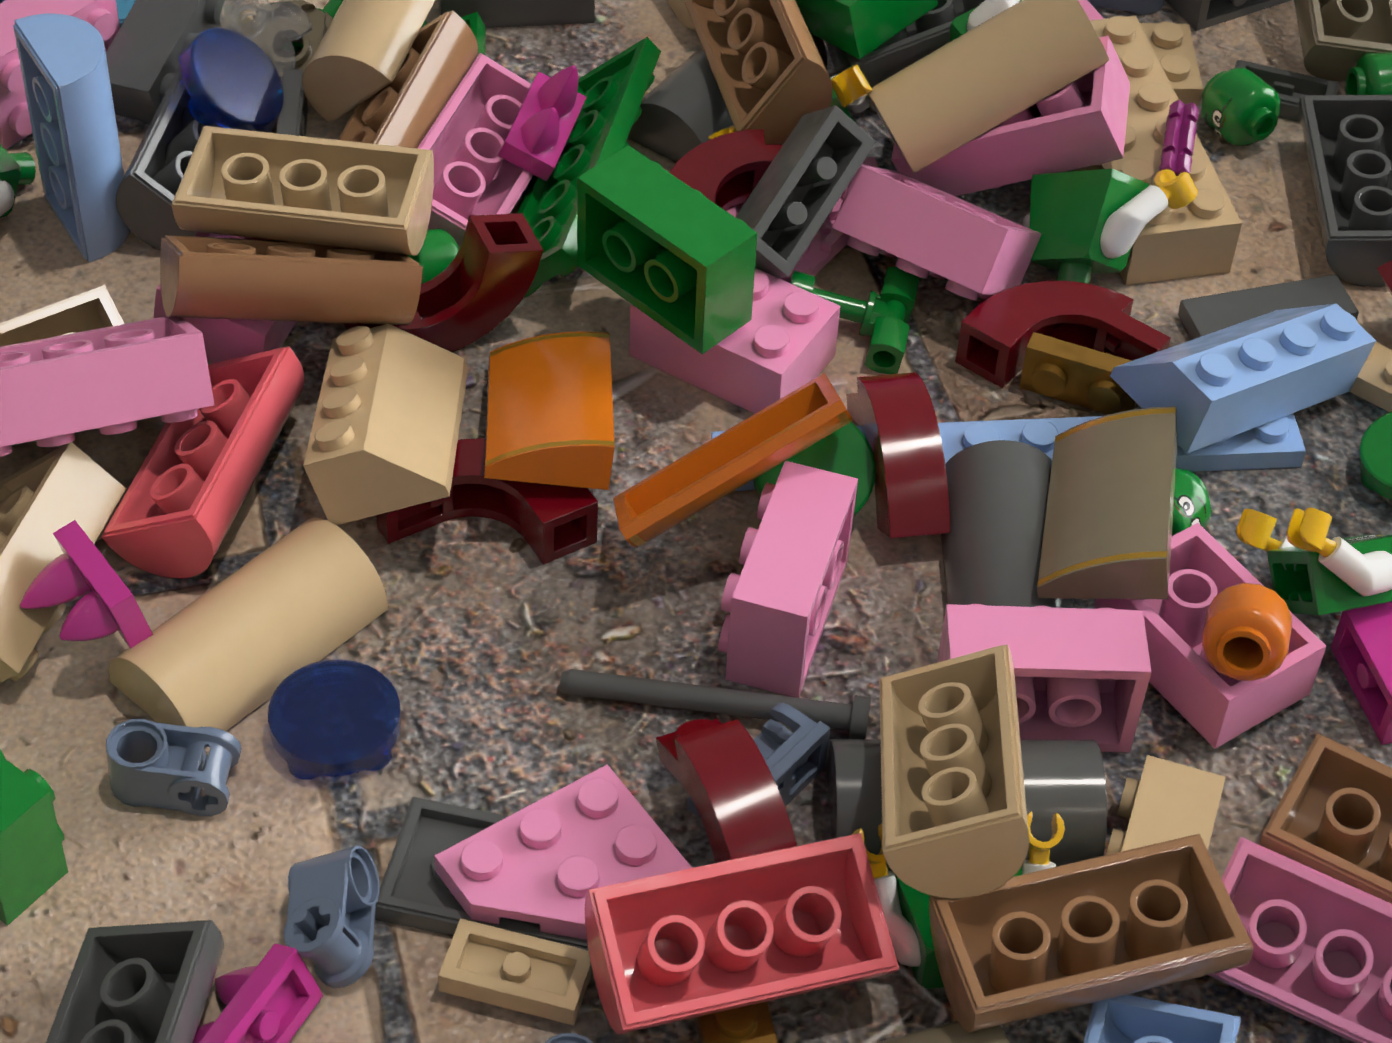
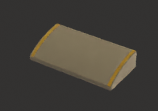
[1037,406,1177,599]

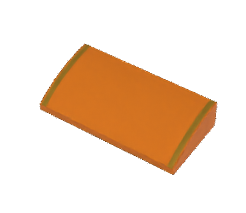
[484,331,615,490]
[613,373,853,548]

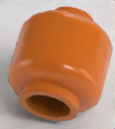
[1202,583,1292,681]

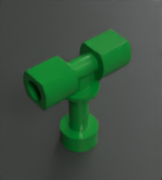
[790,267,920,374]

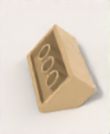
[303,324,468,525]
[0,442,126,683]

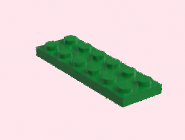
[517,37,661,298]

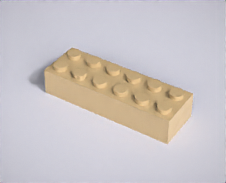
[1072,16,1242,285]

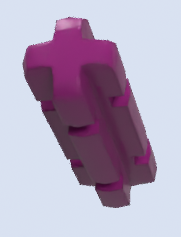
[1159,100,1199,176]

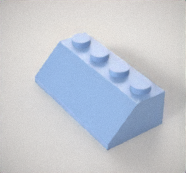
[1110,304,1376,453]

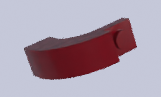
[669,129,783,211]
[343,213,543,352]
[955,281,1171,388]
[846,372,951,538]
[376,438,598,565]
[656,719,797,863]

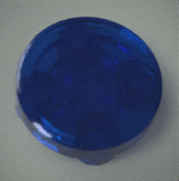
[179,28,284,132]
[268,659,401,780]

